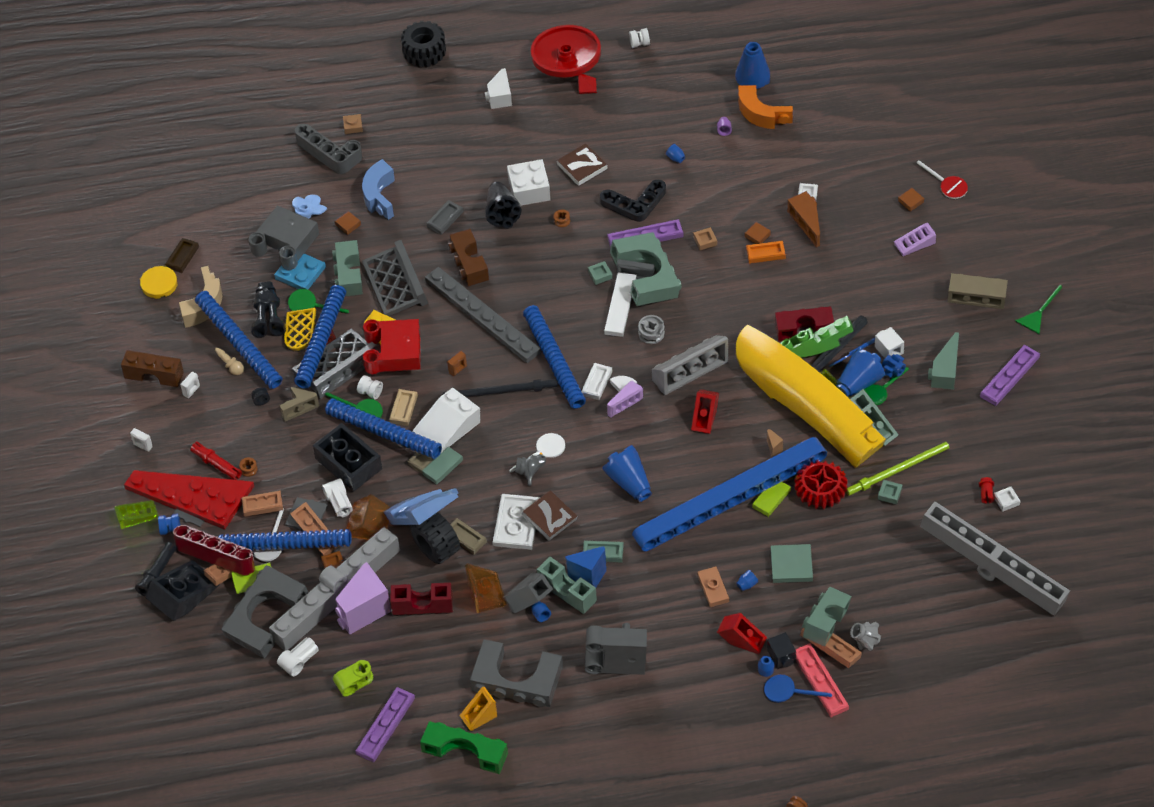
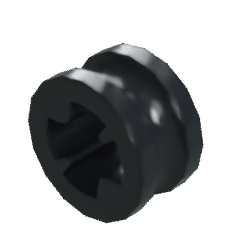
[251,387,270,406]

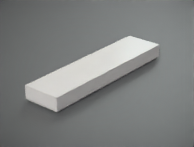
[604,273,636,337]

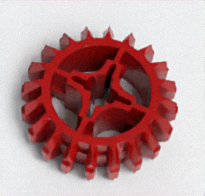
[794,459,847,509]

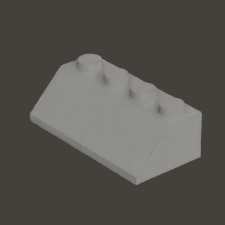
[652,335,728,396]

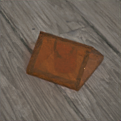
[346,494,391,540]
[465,563,507,613]

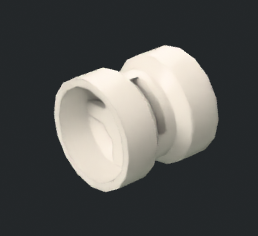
[629,28,650,48]
[357,375,383,400]

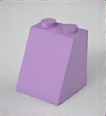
[335,562,391,634]

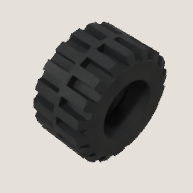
[401,21,446,67]
[410,512,460,564]

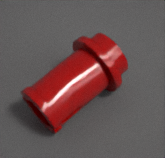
[979,477,994,504]

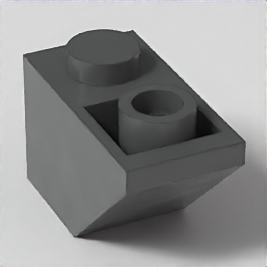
[503,573,553,613]

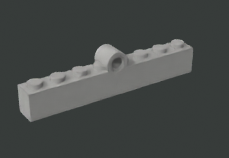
[920,502,1070,616]
[269,527,400,651]

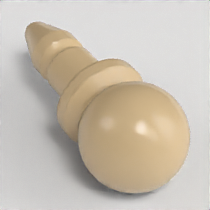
[215,348,244,375]

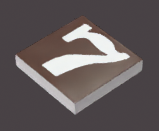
[557,143,607,186]

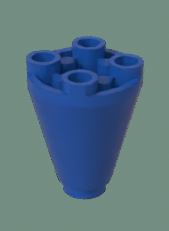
[735,42,770,89]
[836,348,885,397]
[602,445,652,502]

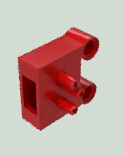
[363,319,421,374]

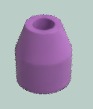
[717,117,732,136]

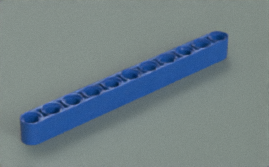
[632,437,827,551]

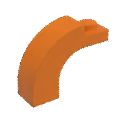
[738,85,793,129]

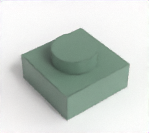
[588,261,612,285]
[878,480,903,505]

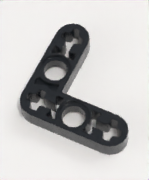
[600,179,666,222]

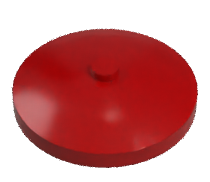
[531,25,601,77]

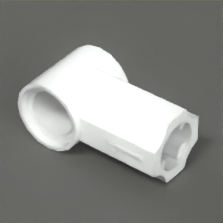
[322,478,353,518]
[277,637,319,677]

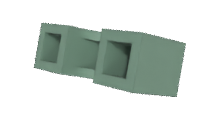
[332,240,363,296]
[537,557,597,614]
[802,587,852,647]

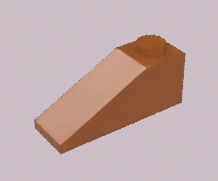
[787,191,820,248]

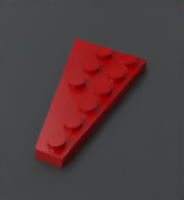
[124,470,254,530]

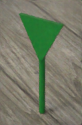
[1015,285,1062,334]

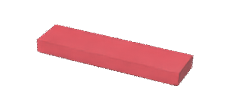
[795,643,849,717]

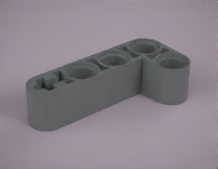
[295,124,363,174]

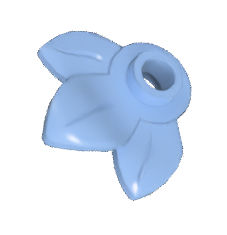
[292,195,327,219]

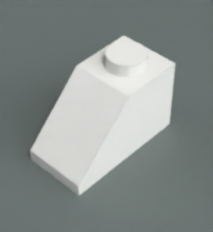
[485,68,512,109]

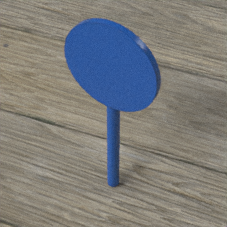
[829,338,875,367]
[764,675,832,702]

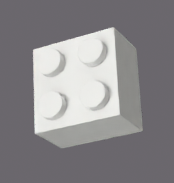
[507,159,550,206]

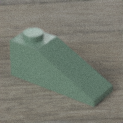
[928,332,959,389]
[850,389,899,446]

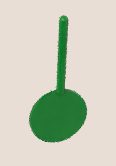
[288,289,349,315]
[864,367,909,406]
[325,392,383,418]

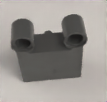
[249,205,319,270]
[585,623,647,675]

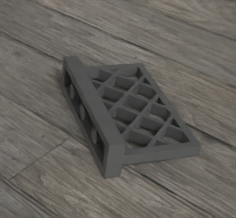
[362,240,429,316]
[292,329,378,399]

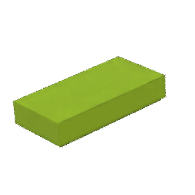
[752,482,791,517]

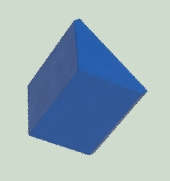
[565,546,606,588]

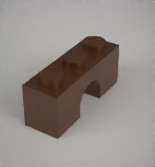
[448,229,489,286]
[121,350,184,387]

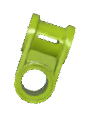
[333,660,373,697]

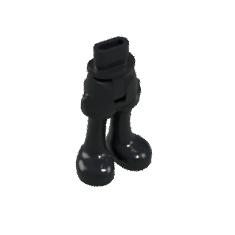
[251,281,286,338]

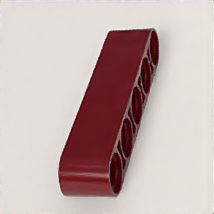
[173,525,255,575]

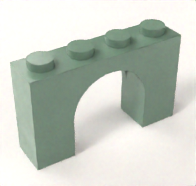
[610,232,681,306]

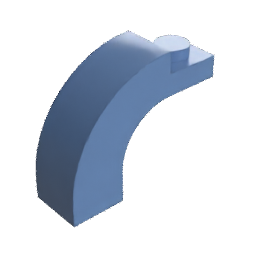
[362,159,395,220]

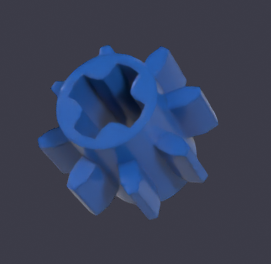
[882,354,906,378]

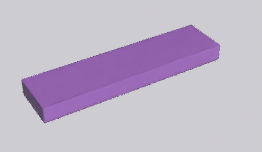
[608,219,683,247]
[980,345,1040,406]
[356,687,415,762]

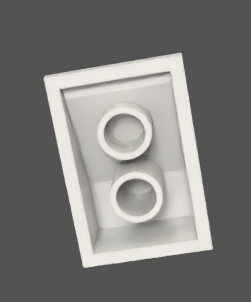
[412,388,480,454]

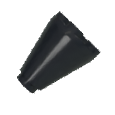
[485,182,522,229]

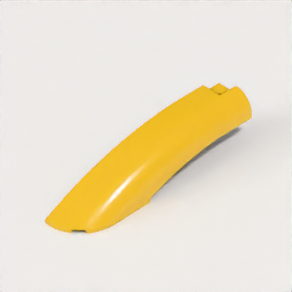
[736,325,886,468]

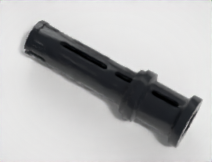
[135,542,177,597]

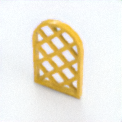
[284,308,316,351]

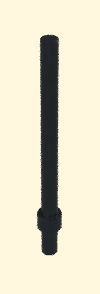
[443,379,557,397]

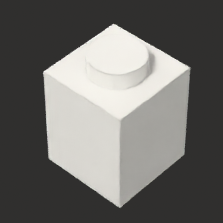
[875,327,904,358]

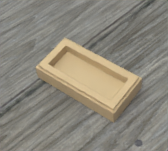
[389,389,418,426]

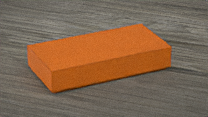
[746,241,786,264]

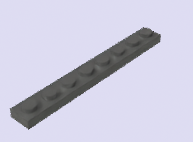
[425,267,541,363]

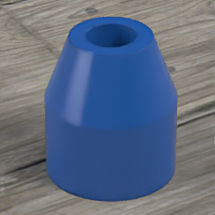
[666,144,685,163]
[736,570,759,591]
[531,601,551,622]
[758,656,774,677]

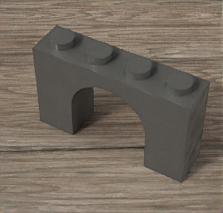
[221,565,309,659]
[470,639,563,707]

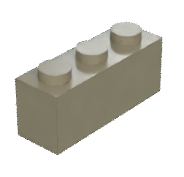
[948,273,1008,309]

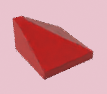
[578,74,597,94]

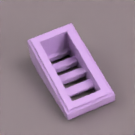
[894,223,936,256]
[607,380,643,418]

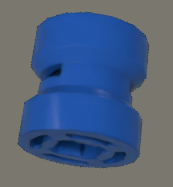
[158,514,180,535]

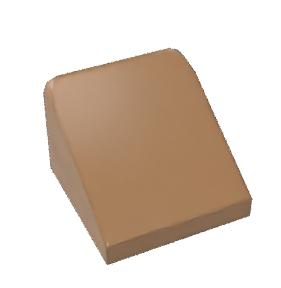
[767,429,783,457]

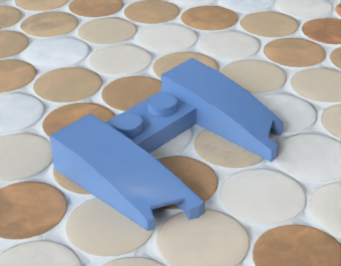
[384,488,459,525]

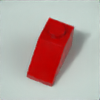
[691,390,719,433]
[717,613,767,654]

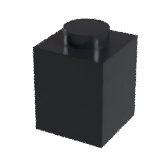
[767,632,796,669]

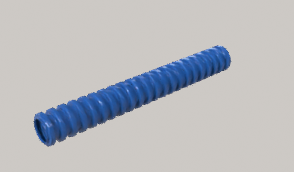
[294,285,346,388]
[195,291,283,389]
[523,305,586,409]
[325,398,442,459]
[218,529,352,551]

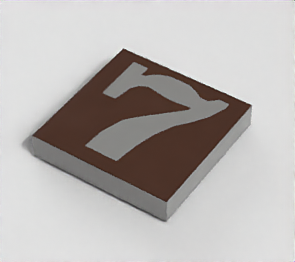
[522,490,578,541]

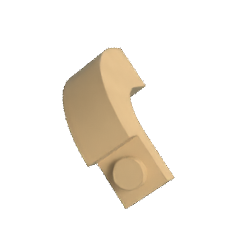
[179,266,222,328]

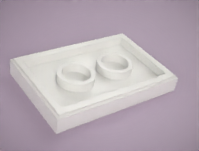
[493,494,540,550]

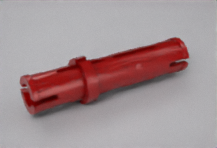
[190,441,242,480]

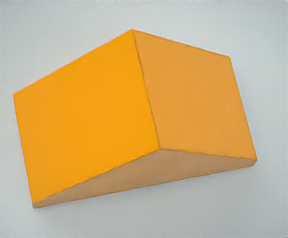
[459,687,497,731]

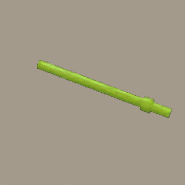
[846,442,949,496]

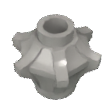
[850,622,881,651]

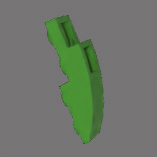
[780,316,854,358]

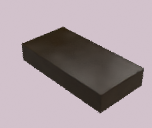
[165,238,199,273]

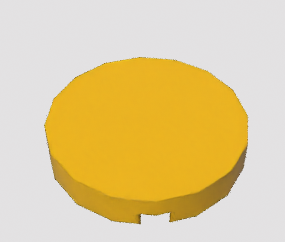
[140,266,177,299]

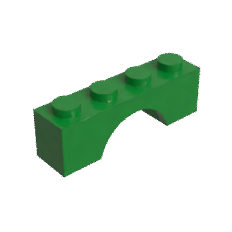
[420,721,508,774]

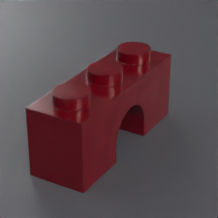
[775,306,834,342]
[391,582,453,615]

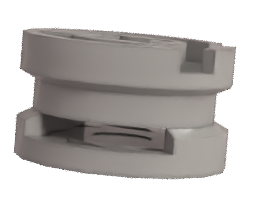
[638,315,665,344]

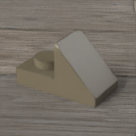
[279,387,319,422]

